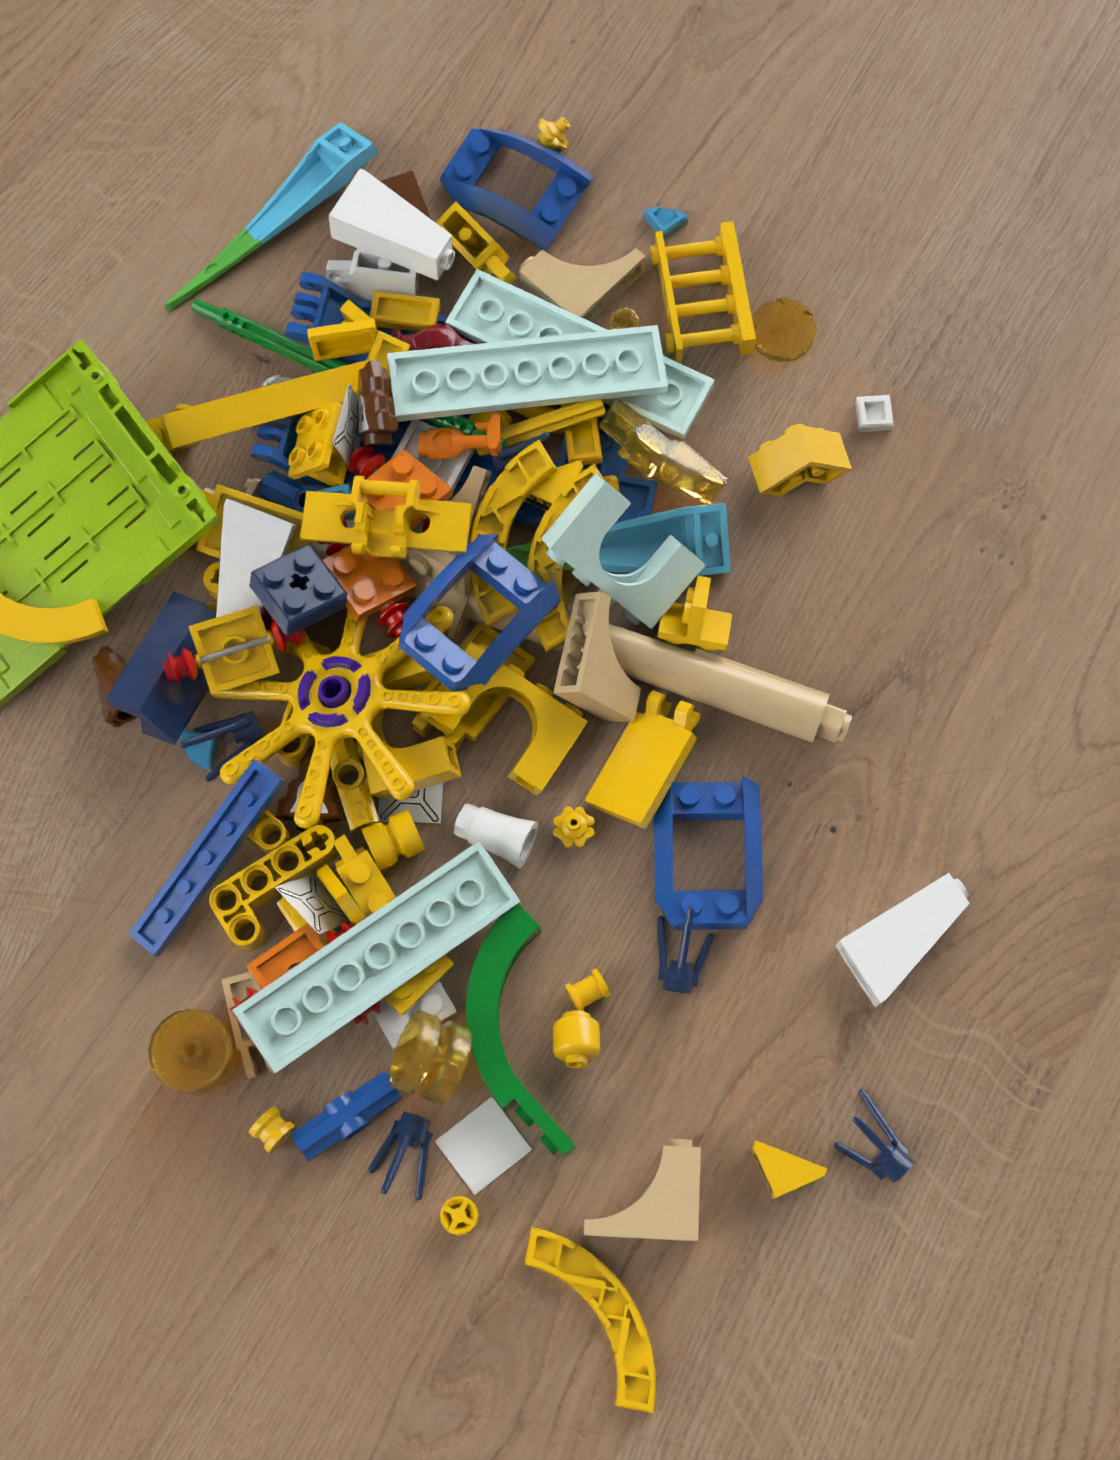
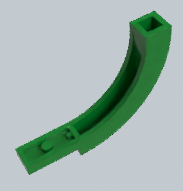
[466,903,575,1157]

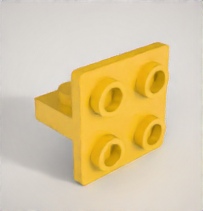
[288,401,348,487]
[657,576,732,651]

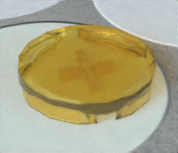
[752,298,817,362]

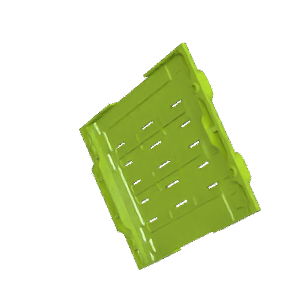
[0,338,218,709]

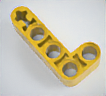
[209,825,338,951]

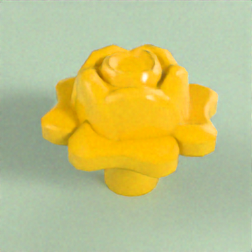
[537,117,570,151]
[553,806,595,848]

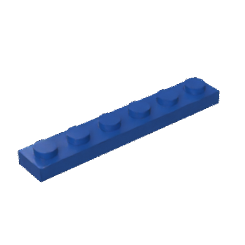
[128,759,286,956]

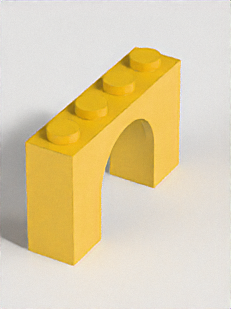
[420,642,588,796]
[356,649,462,801]

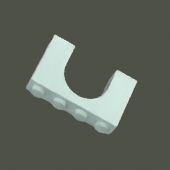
[541,473,705,629]

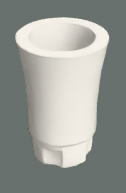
[454,803,538,869]

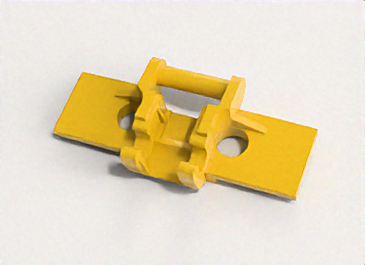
[300,475,473,559]

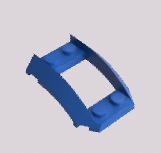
[439,128,594,251]
[398,534,561,691]
[653,776,763,930]

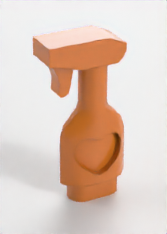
[418,414,503,460]

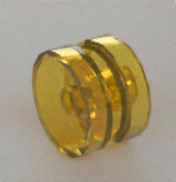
[148,1009,239,1096]
[389,1010,471,1105]

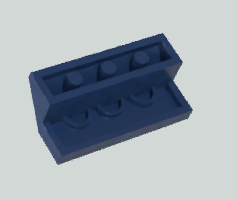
[106,591,216,746]

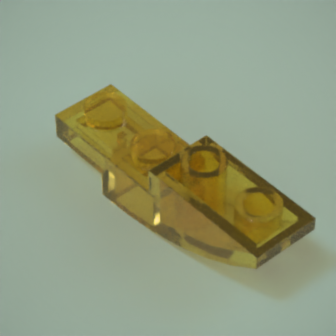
[599,398,729,504]

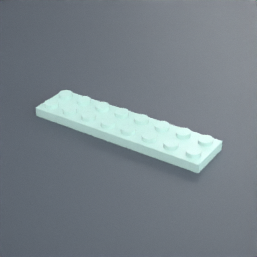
[445,269,715,441]
[387,325,668,422]
[232,841,520,1073]

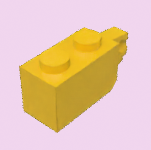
[435,201,517,284]
[333,835,396,918]

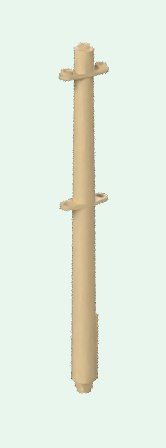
[203,476,852,743]

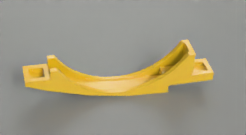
[110,361,366,467]

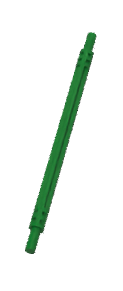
[191,299,507,451]

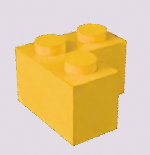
[748,424,852,497]

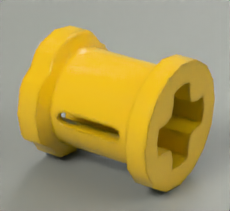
[564,968,612,1011]

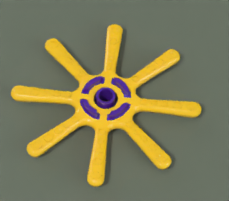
[209,606,471,829]

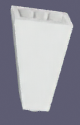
[329,169,455,281]
[216,499,297,617]
[835,873,970,1008]

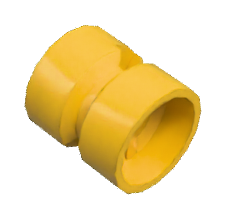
[362,809,426,871]

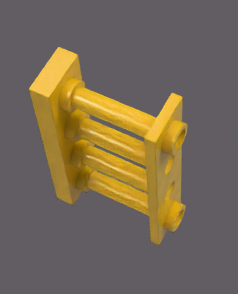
[650,221,756,364]

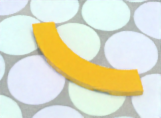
[470,440,557,628]
[527,464,604,653]
[0,593,108,645]
[524,1227,656,1413]

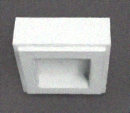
[855,395,894,433]

